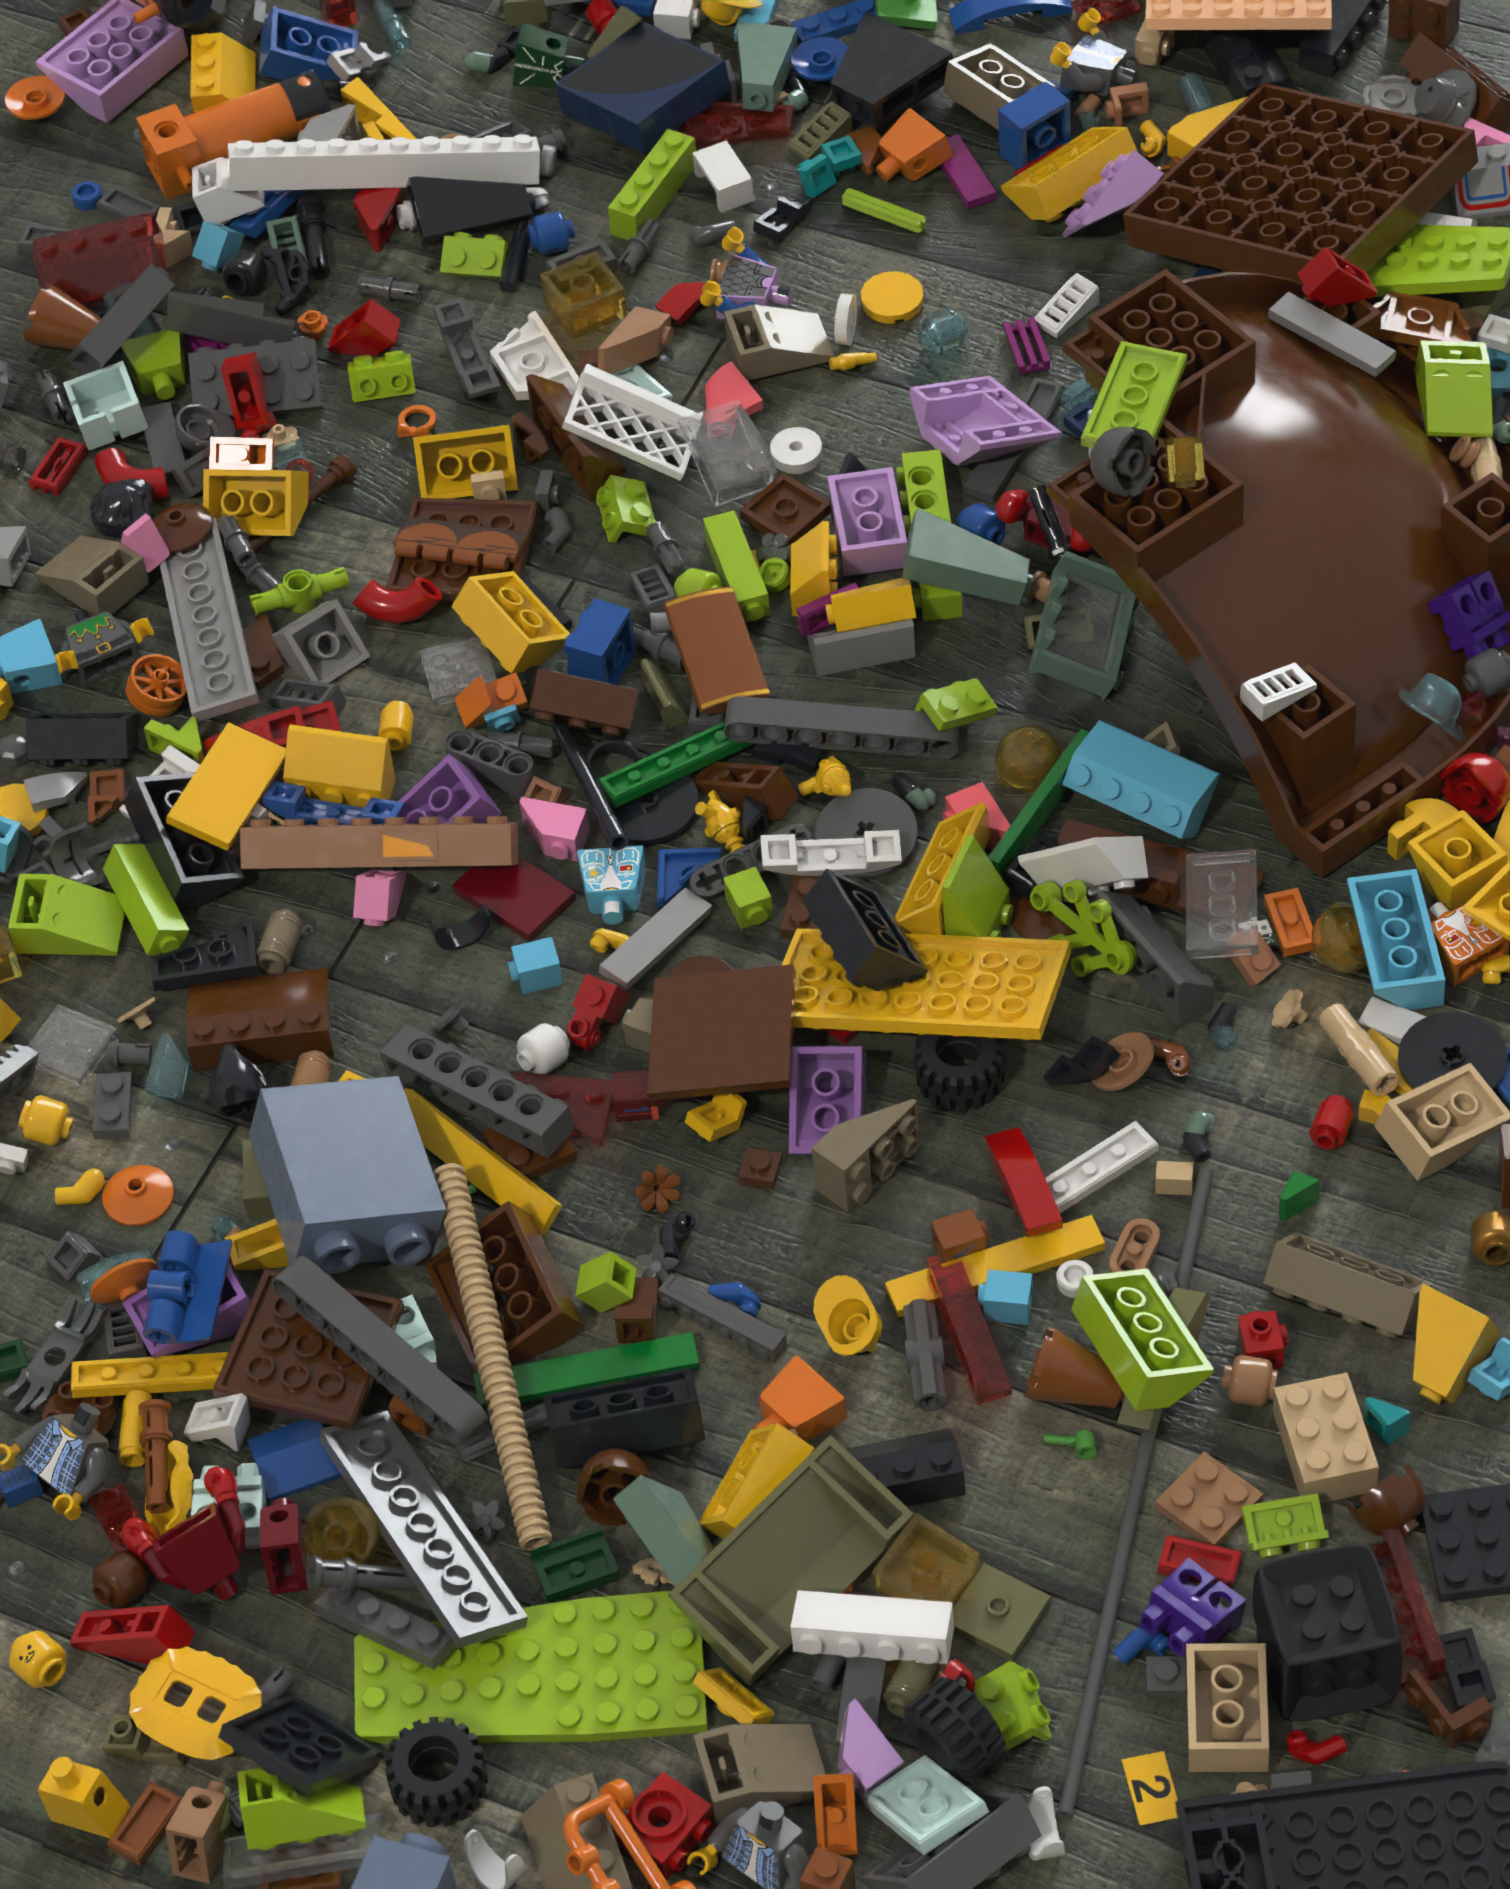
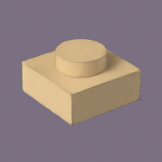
[471,470,507,500]

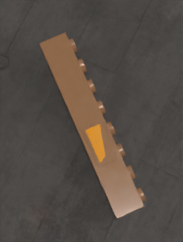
[240,816,518,869]

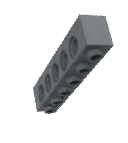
[380,1024,575,1158]

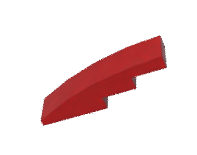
[984,1127,1063,1238]

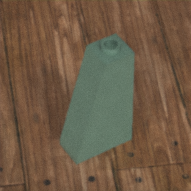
[737,22,797,112]
[902,509,1033,606]
[613,1475,714,1587]

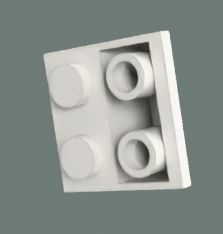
[192,157,265,225]

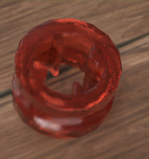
[286,458,315,486]

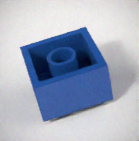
[998,81,1071,170]
[564,598,636,685]

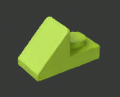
[144,716,204,765]

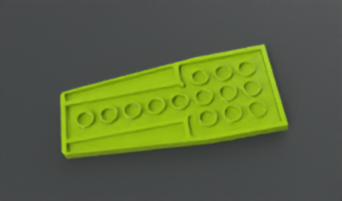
[1222,225,1510,297]
[354,1591,708,1744]

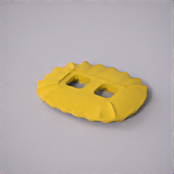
[129,1646,261,1760]

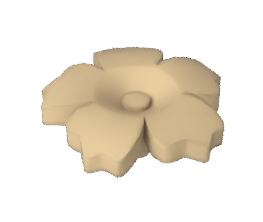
[632,1558,672,1586]

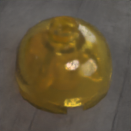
[995,725,1062,794]
[1311,901,1367,974]
[303,1497,381,1565]

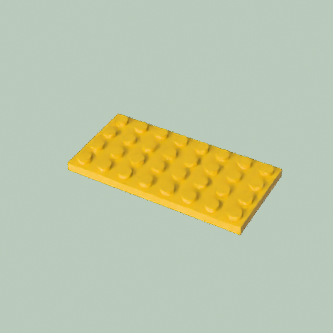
[782,928,1071,1040]

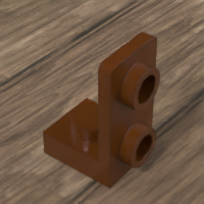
[614,1277,659,1343]

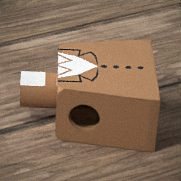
[166,1781,232,1884]

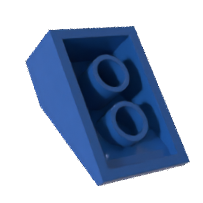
[259,7,358,80]

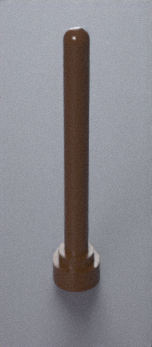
[249,454,357,553]

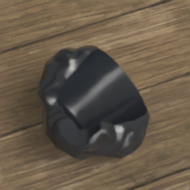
[89,478,155,539]

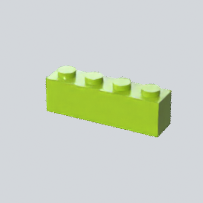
[608,129,696,240]

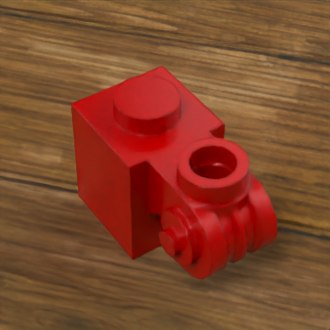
[566,973,630,1052]

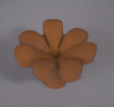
[635,1165,681,1213]

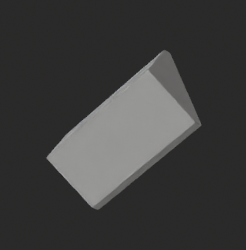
[807,619,916,676]

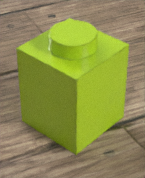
[723,866,773,929]
[575,1251,637,1313]

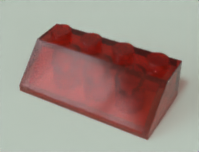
[33,211,166,303]

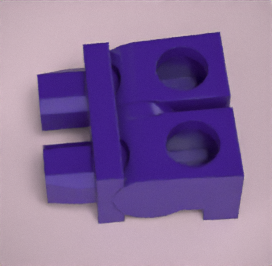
[1428,570,1510,660]
[1140,1558,1247,1657]

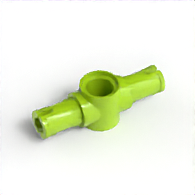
[249,567,350,616]

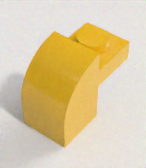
[1387,798,1459,861]

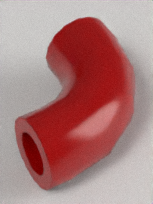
[95,448,170,501]
[352,577,443,624]

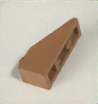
[598,306,674,374]

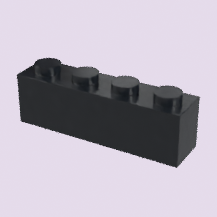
[1299,0,1387,78]

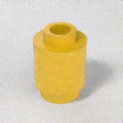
[378,701,414,751]

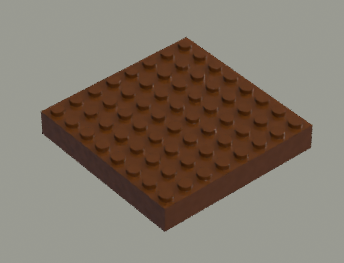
[1123,83,1478,285]

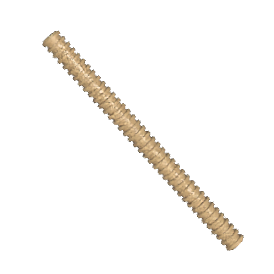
[433,1163,552,1551]

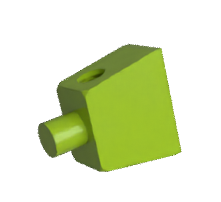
[121,330,186,400]

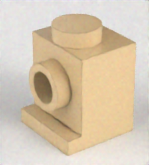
[1135,20,1175,67]

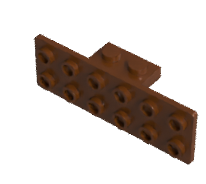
[1056,819,1264,926]

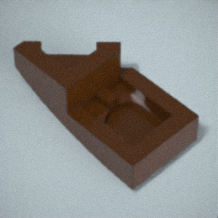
[511,411,549,462]

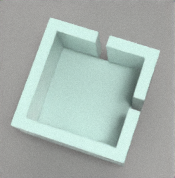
[63,361,149,451]

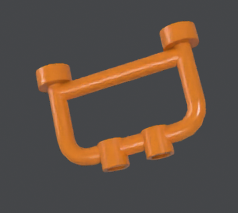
[563,1778,696,1889]

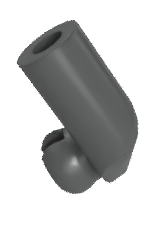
[689,220,737,247]
[543,507,572,552]

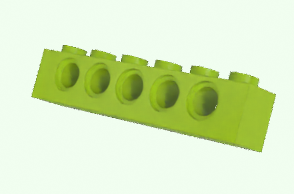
[896,449,963,621]

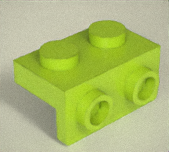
[440,232,510,280]
[348,351,415,402]
[596,475,656,543]
[914,678,998,732]
[1241,1493,1329,1558]
[975,1660,1052,1751]

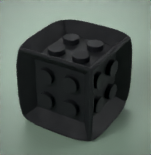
[1252,1544,1403,1721]

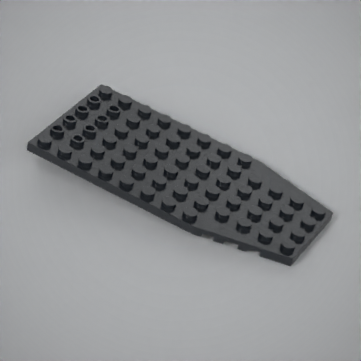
[1175,1760,1510,1889]

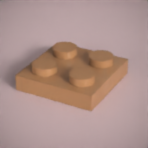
[1155,1451,1264,1547]

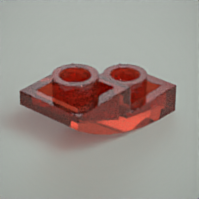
[1070,0,1141,25]
[88,1482,141,1553]

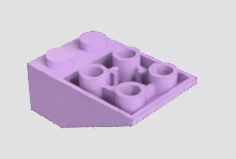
[1062,150,1163,237]

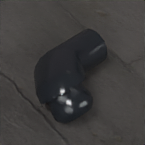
[659,1211,696,1259]

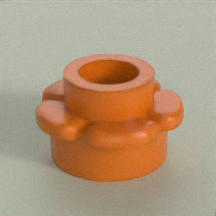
[297,310,328,339]

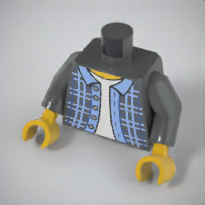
[1050,8,1138,97]
[0,1403,109,1521]
[687,1801,809,1889]

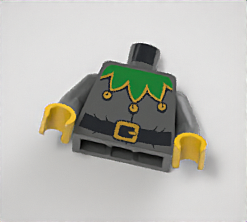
[55,610,155,687]

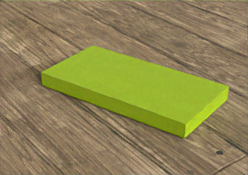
[1081,341,1187,448]

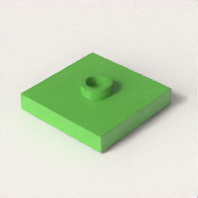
[875,0,938,30]

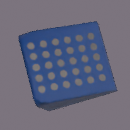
[0,1465,44,1508]

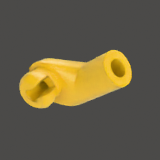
[1140,120,1166,158]
[590,928,630,953]
[1481,955,1510,985]
[55,1168,105,1205]

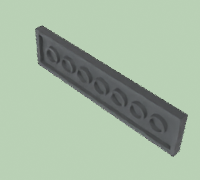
[319,1411,528,1648]

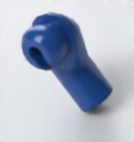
[708,1282,761,1318]
[1112,1628,1170,1665]

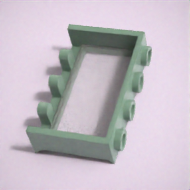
[1028,551,1139,701]

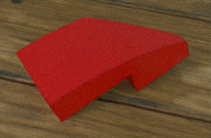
[655,282,719,326]

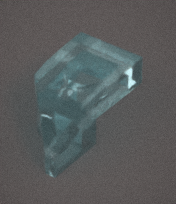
[144,1033,190,1099]

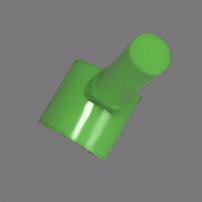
[1044,1430,1097,1459]

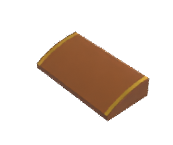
[663,586,770,714]

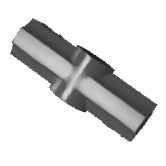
[903,1299,947,1411]

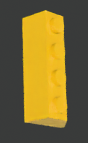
[1000,127,1138,223]
[894,802,990,935]

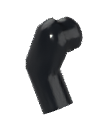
[337,66,377,96]

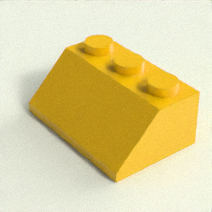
[190,33,256,112]
[413,424,518,499]
[203,469,309,536]
[451,571,570,674]
[283,724,396,808]
[699,1423,814,1539]

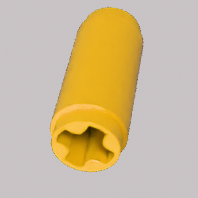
[118,1390,152,1467]

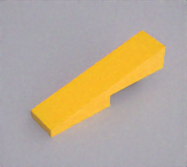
[341,77,416,140]

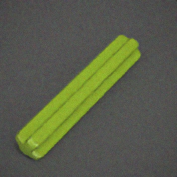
[842,188,927,234]

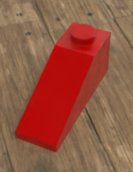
[69,1605,195,1665]

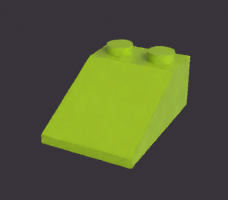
[942,835,1014,937]

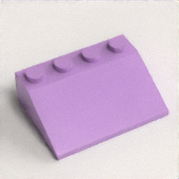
[36,0,189,123]

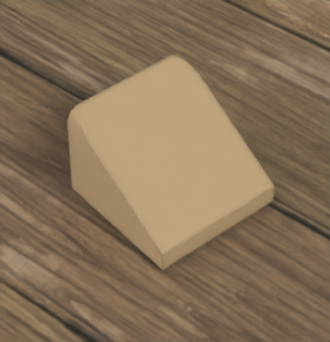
[1155,1161,1194,1195]

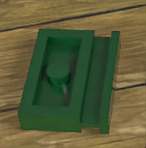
[529,1526,620,1603]

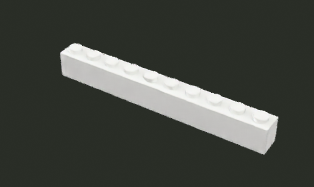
[228,134,540,191]

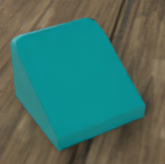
[1364,1397,1411,1446]

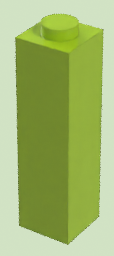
[703,510,770,622]
[103,844,189,955]

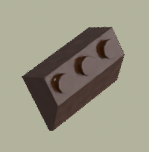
[528,668,638,737]

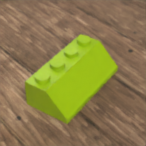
[1071,1269,1214,1411]

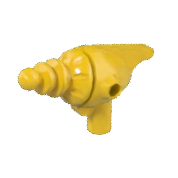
[798,756,852,797]
[695,790,746,853]

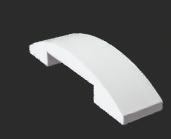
[760,830,902,876]

